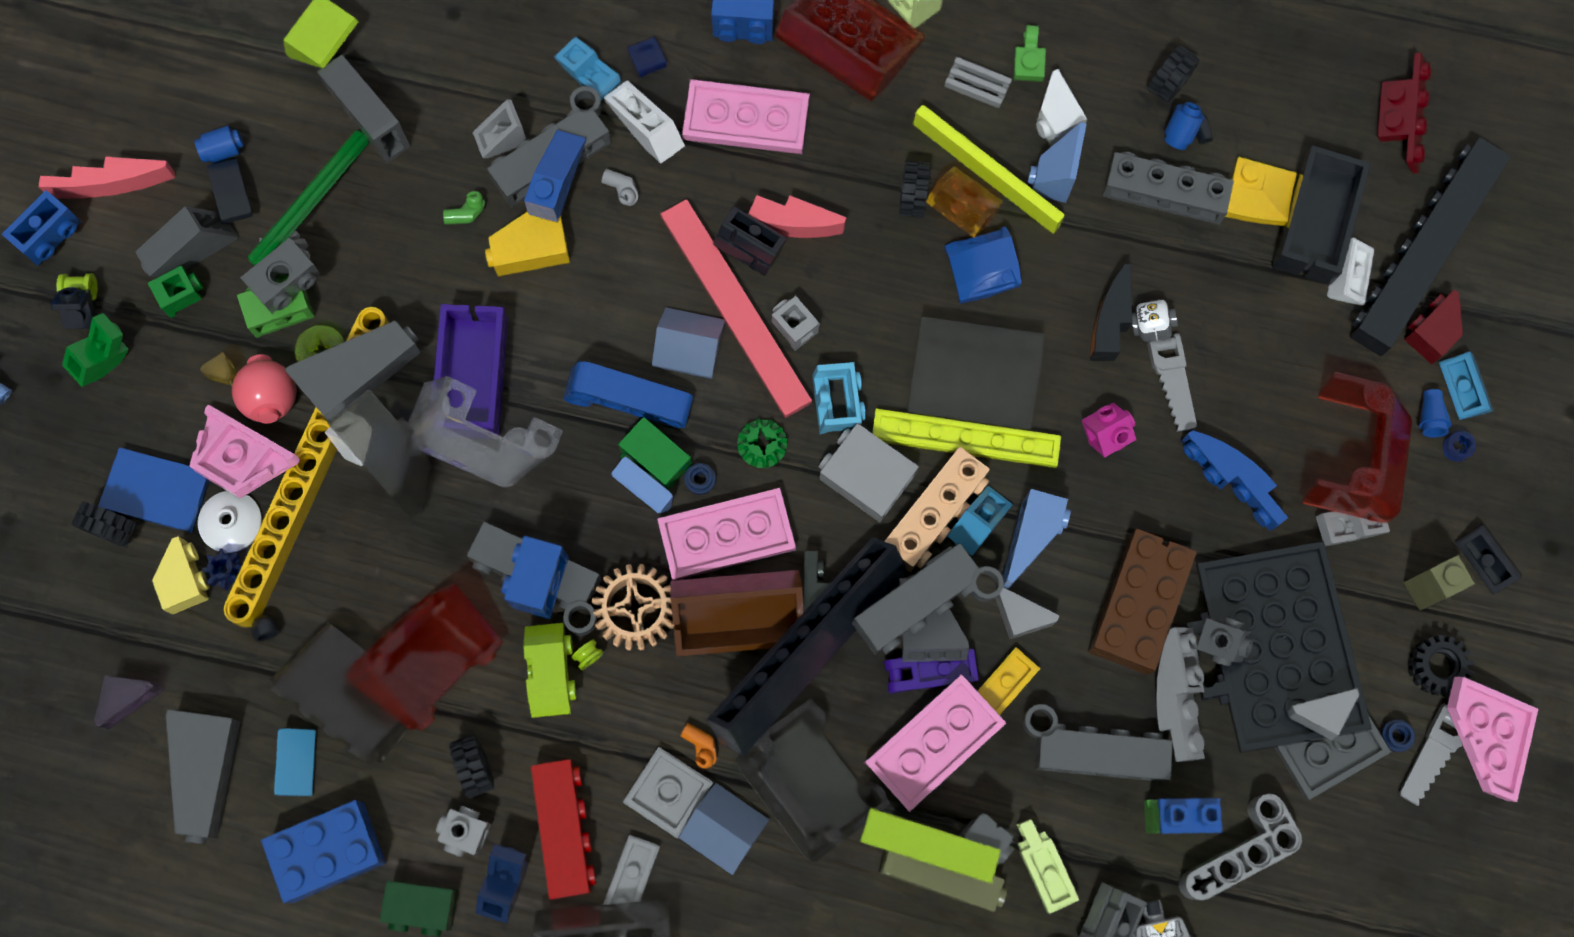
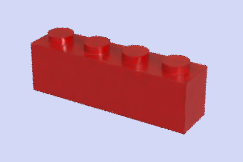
[531,759,596,900]

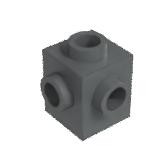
[1197,617,1253,666]

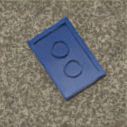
[98,448,210,533]

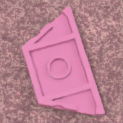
[189,405,300,498]

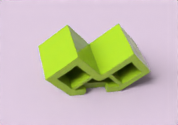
[524,623,577,718]

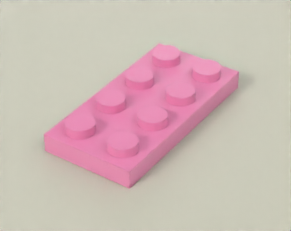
[682,80,809,154]
[657,488,796,581]
[865,675,1006,812]

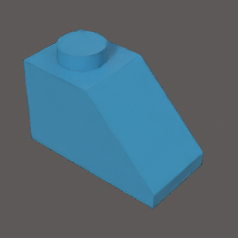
[947,486,1013,556]

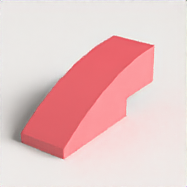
[749,195,846,238]

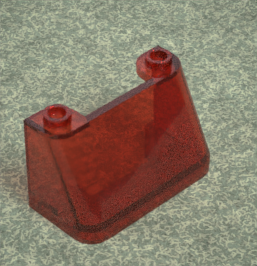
[344,583,503,731]

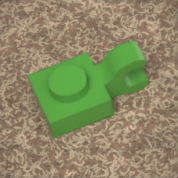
[1013,25,1046,81]

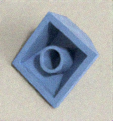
[1027,122,1087,203]

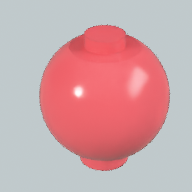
[232,354,297,424]

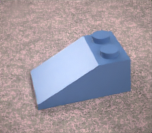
[1003,489,1071,589]

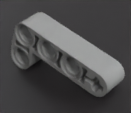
[1179,794,1302,900]

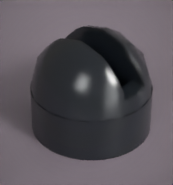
[251,615,280,642]

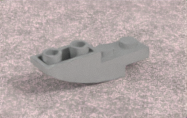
[1156,628,1205,762]

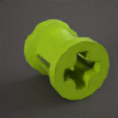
[57,273,98,301]

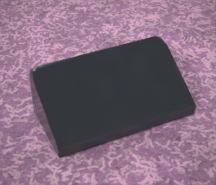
[1455,524,1523,595]

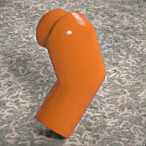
[680,723,717,769]

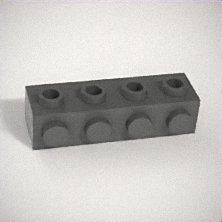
[1102,152,1234,225]

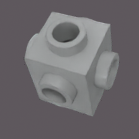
[436,806,492,857]

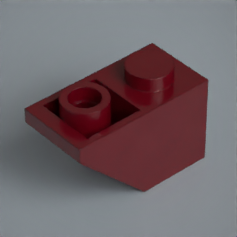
[1404,289,1463,365]

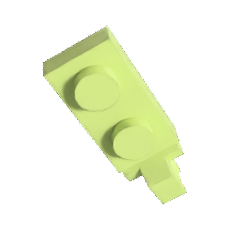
[1017,819,1079,914]

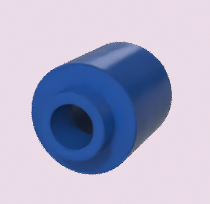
[1164,102,1205,150]
[194,125,244,163]

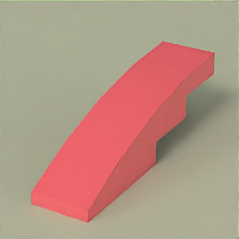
[38,157,176,199]

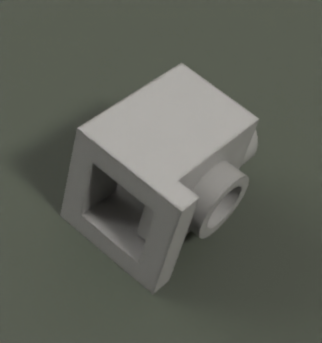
[772,296,819,351]

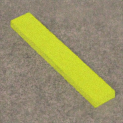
[913,105,1065,234]
[872,409,1061,468]

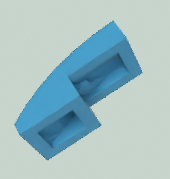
[554,37,621,101]

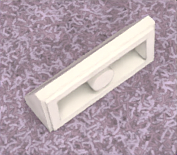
[1327,238,1374,305]

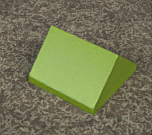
[283,0,358,69]

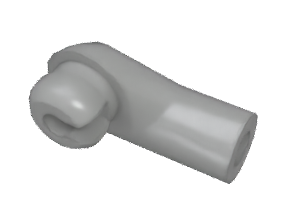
[602,169,638,206]

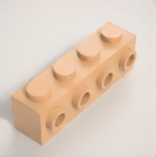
[885,447,990,572]

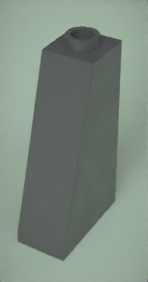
[317,55,410,164]
[285,321,420,424]
[166,710,241,844]

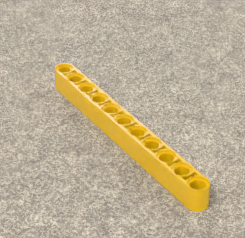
[224,307,389,628]

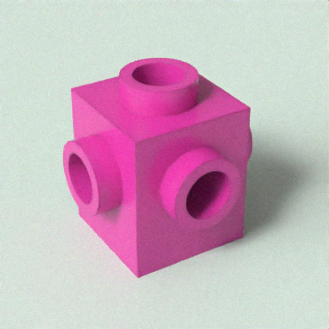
[1081,403,1136,458]

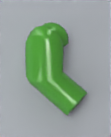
[443,191,485,225]

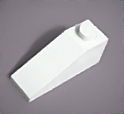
[603,81,685,163]

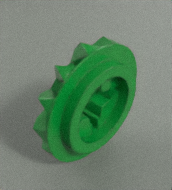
[737,418,787,468]

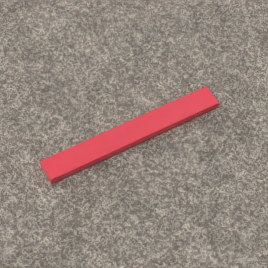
[661,199,812,418]

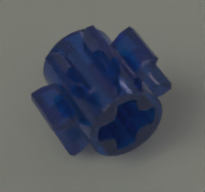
[202,549,242,590]

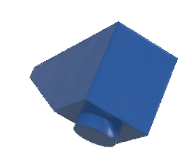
[524,130,586,223]

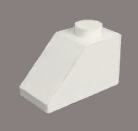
[1036,69,1087,146]

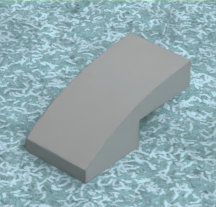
[1316,502,1390,547]

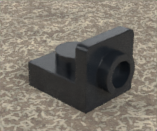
[50,287,96,329]

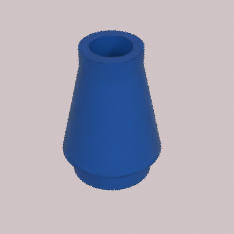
[1419,389,1452,438]

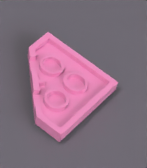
[1447,677,1538,802]

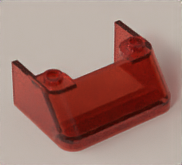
[1302,372,1412,523]

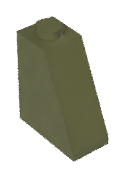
[1403,554,1476,610]

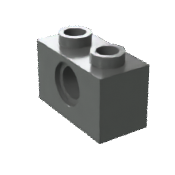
[240,238,321,314]

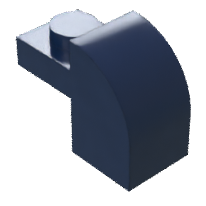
[476,844,528,924]

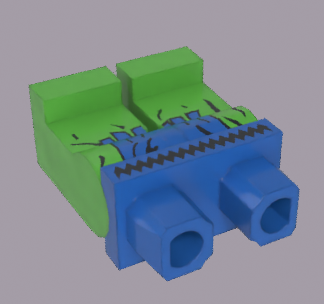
[1144,798,1222,834]

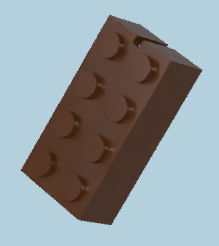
[1088,528,1197,675]
[671,570,804,656]

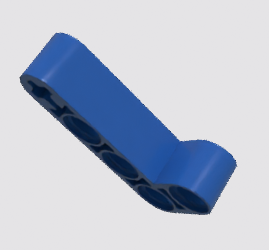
[563,362,693,428]

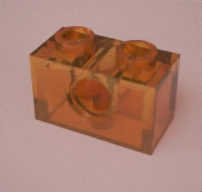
[926,166,1003,237]

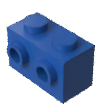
[2,190,81,266]

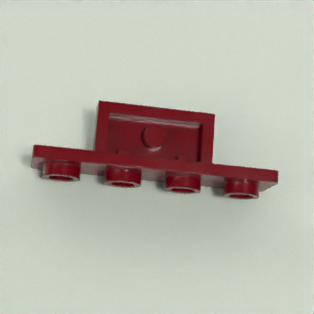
[1378,52,1431,173]

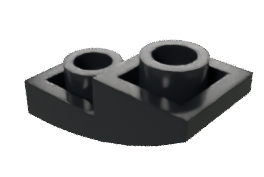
[207,158,253,224]

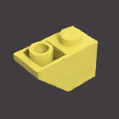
[152,536,209,614]

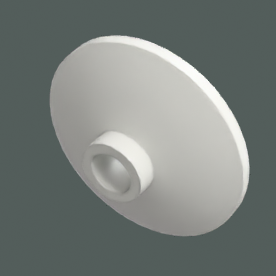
[198,491,262,553]

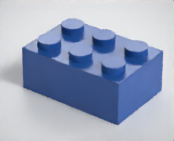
[261,800,387,903]

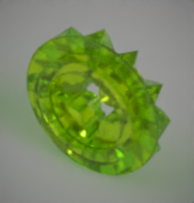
[295,325,344,362]

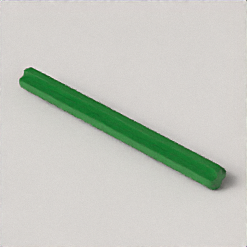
[248,130,368,266]

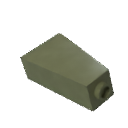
[878,850,1007,912]

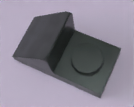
[803,551,830,612]

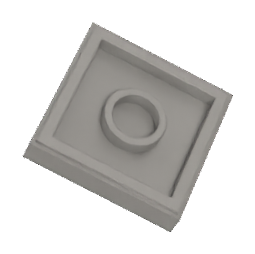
[623,747,713,838]

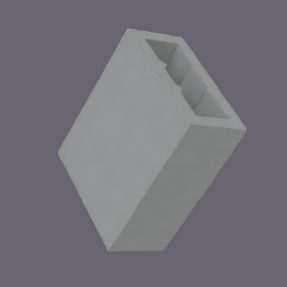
[818,423,919,523]

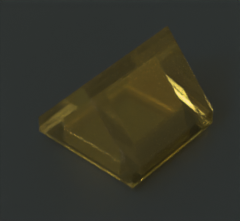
[200,352,237,386]

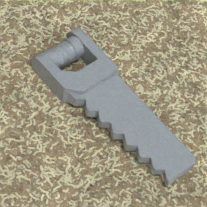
[1147,333,1197,432]
[1399,703,1463,806]

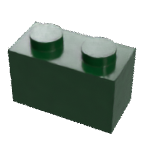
[379,881,458,937]

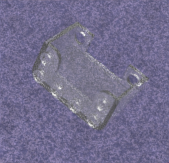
[405,376,563,488]

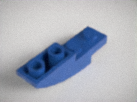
[1181,430,1288,531]

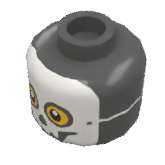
[1132,300,1178,342]

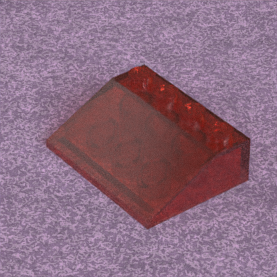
[775,0,926,102]

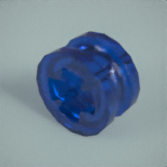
[1443,431,1476,462]

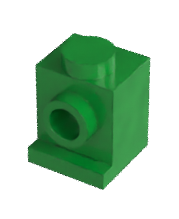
[148,266,203,318]

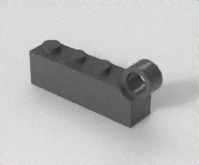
[487,86,611,208]
[467,522,602,636]
[852,544,1004,655]
[1023,704,1172,782]

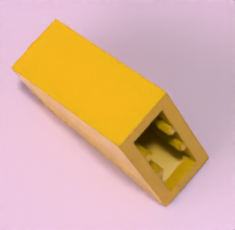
[485,211,570,276]

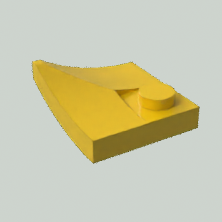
[1226,157,1297,226]

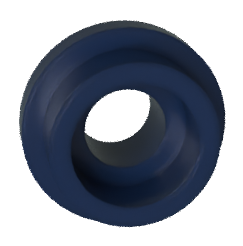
[684,463,716,495]
[1381,719,1415,752]

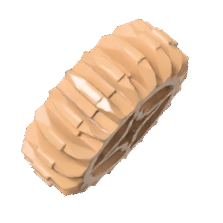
[592,564,674,651]

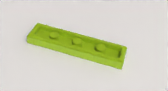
[860,809,1001,883]

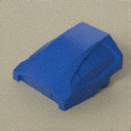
[944,226,1022,304]

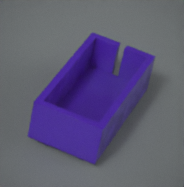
[430,304,508,438]

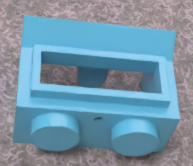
[812,362,865,434]

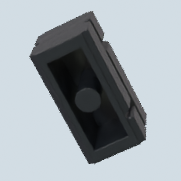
[713,206,787,276]

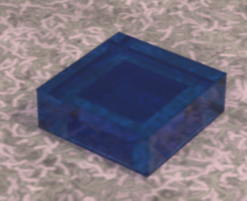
[627,37,667,77]

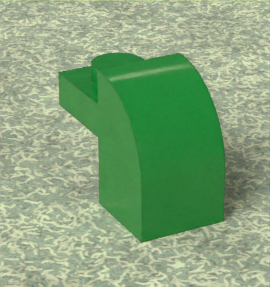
[62,313,129,387]

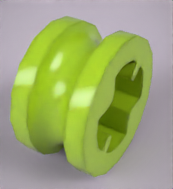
[571,640,604,670]

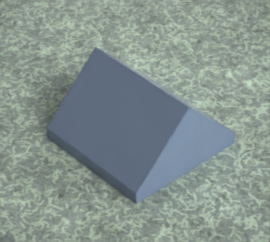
[652,308,725,379]
[678,783,769,875]

